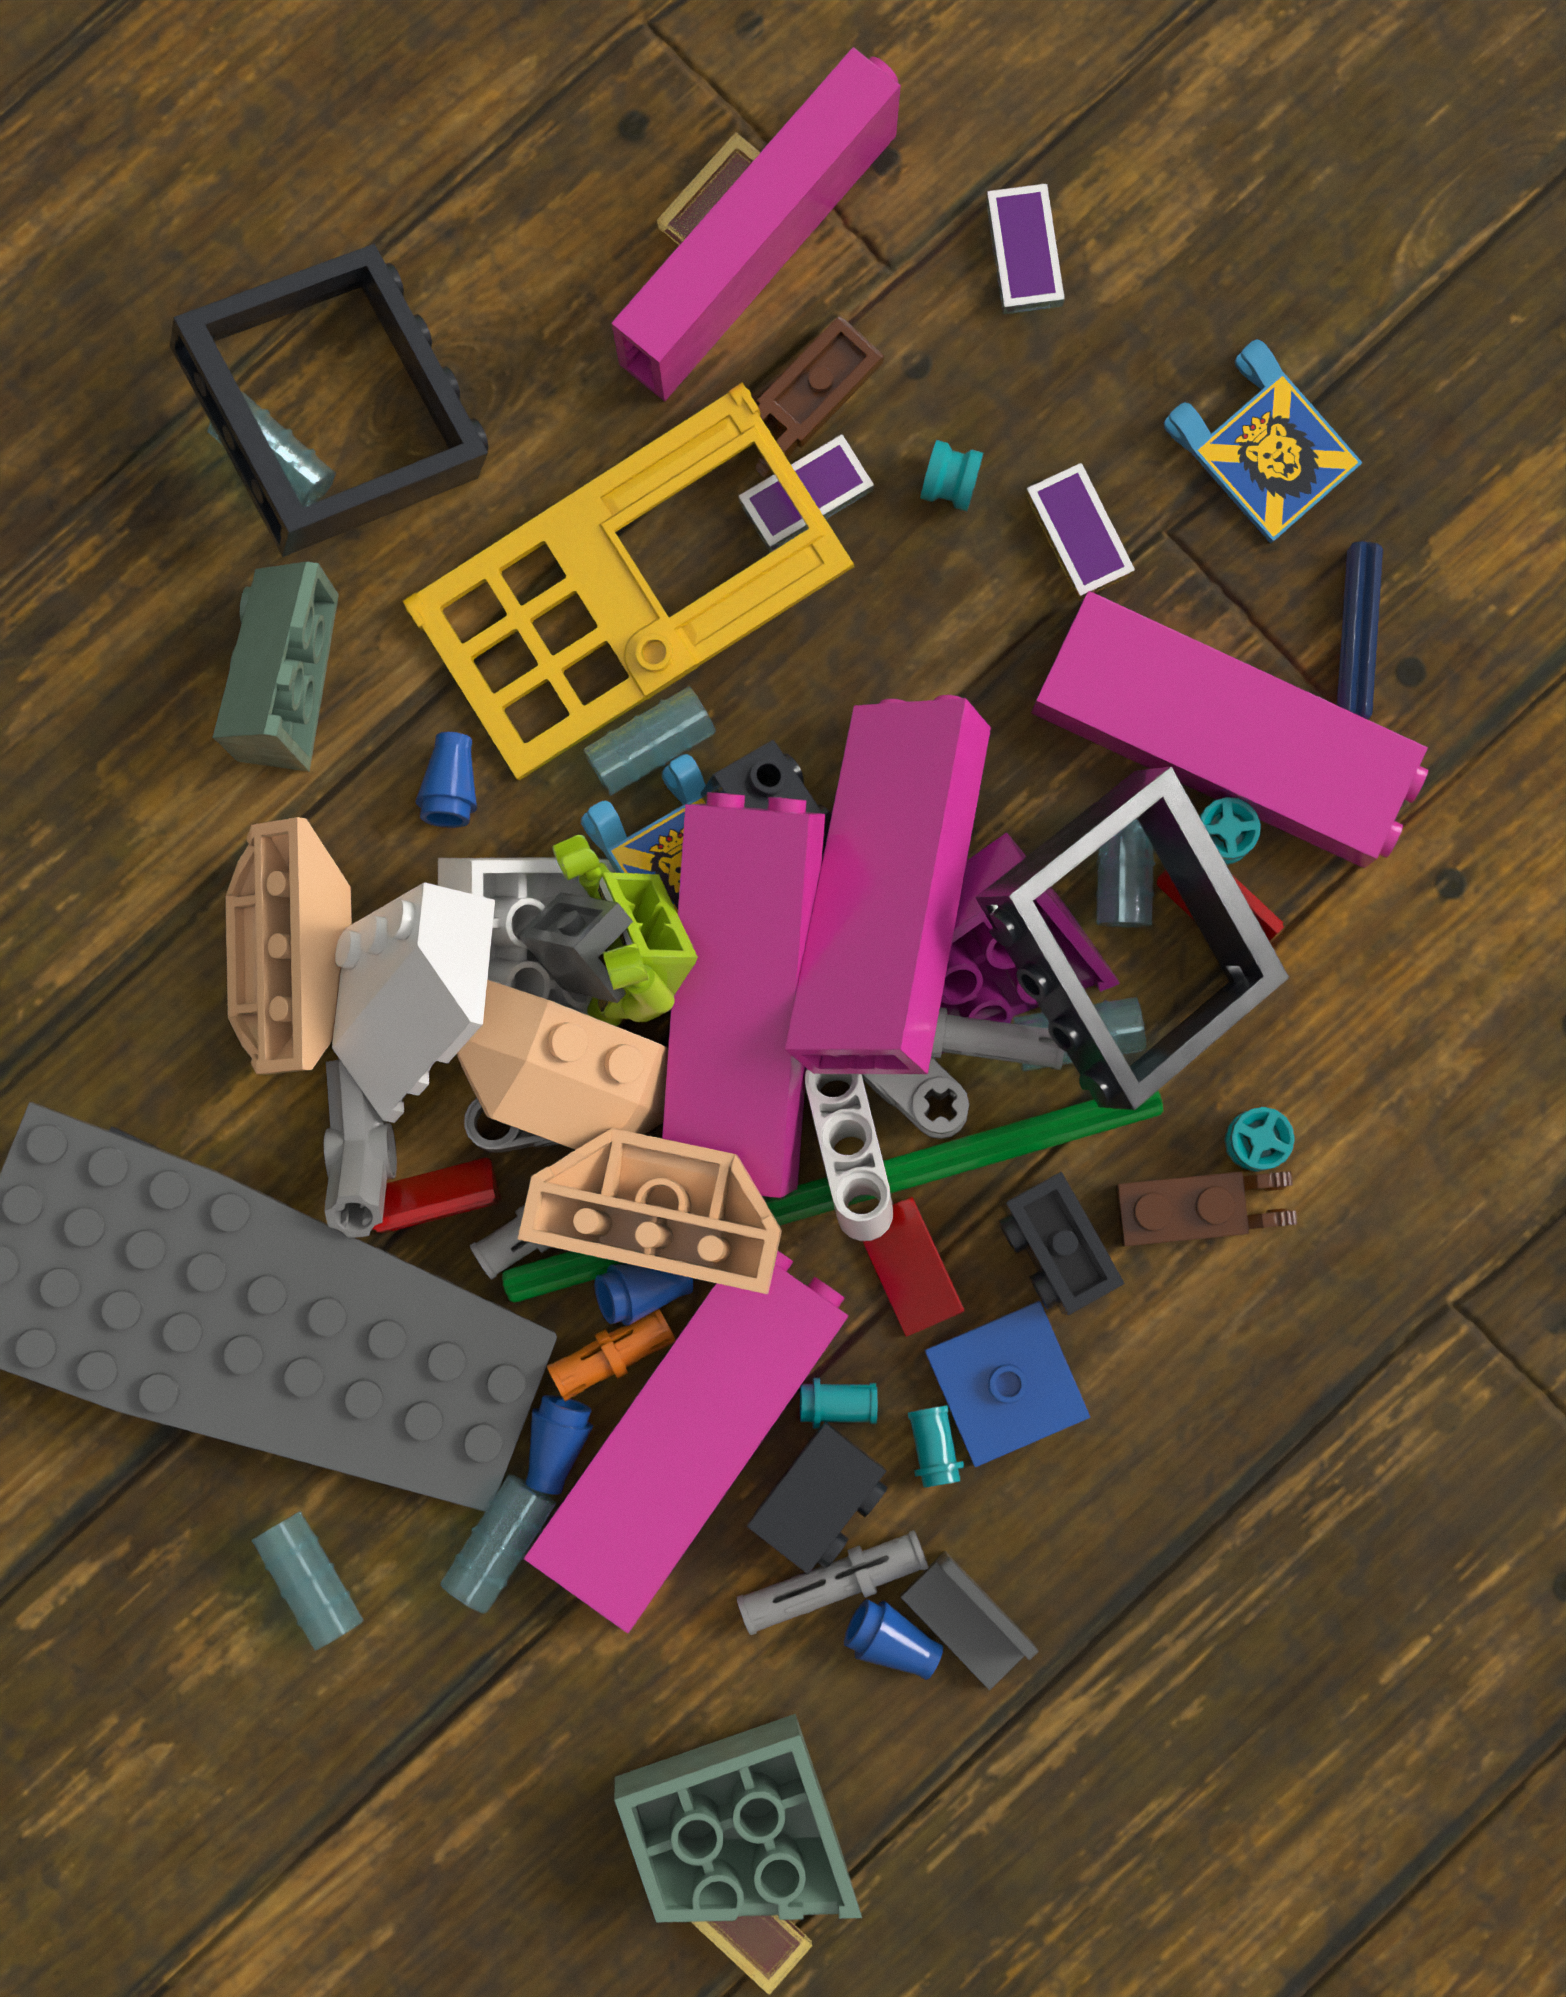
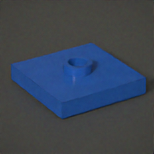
[924,1301,1091,1467]

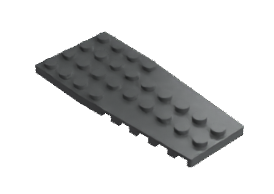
[0,1102,557,1512]

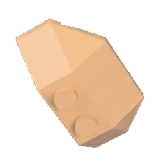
[226,817,352,1075]
[457,980,669,1150]
[518,1128,782,1294]

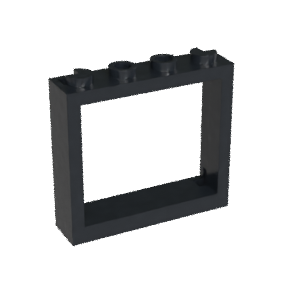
[170,244,489,557]
[975,767,1289,1110]

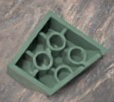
[213,562,339,772]
[614,1714,862,1922]

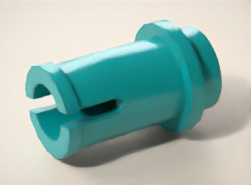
[800,1378,878,1429]
[908,1406,964,1488]

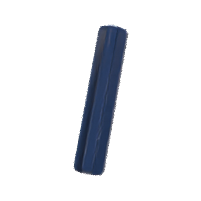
[1337,541,1383,720]

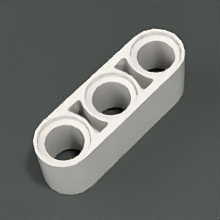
[805,1069,893,1241]

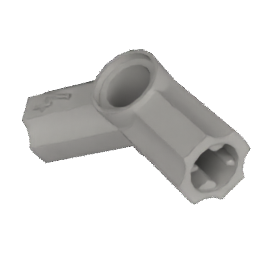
[324,1059,397,1238]

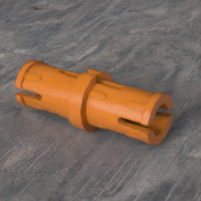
[546,1309,676,1401]

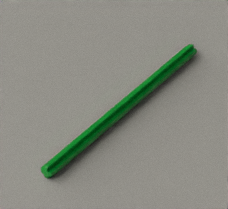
[502,1090,1163,1302]

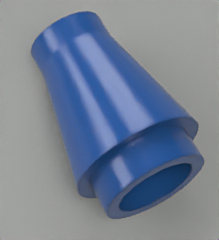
[415,732,477,828]
[595,1264,693,1326]
[525,1395,593,1494]
[844,1599,943,1680]

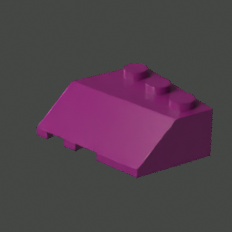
[940,832,1120,1054]

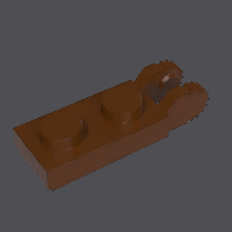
[740,316,884,479]
[1116,1171,1297,1247]

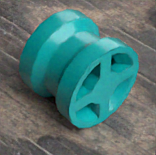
[920,440,984,512]
[1199,797,1261,865]
[1224,1107,1295,1172]

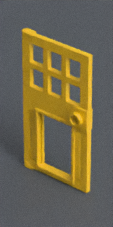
[403,383,855,781]

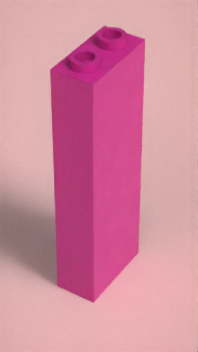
[611,47,901,402]
[1031,590,1428,868]
[785,695,991,1074]
[662,792,825,1198]
[524,1251,848,1633]

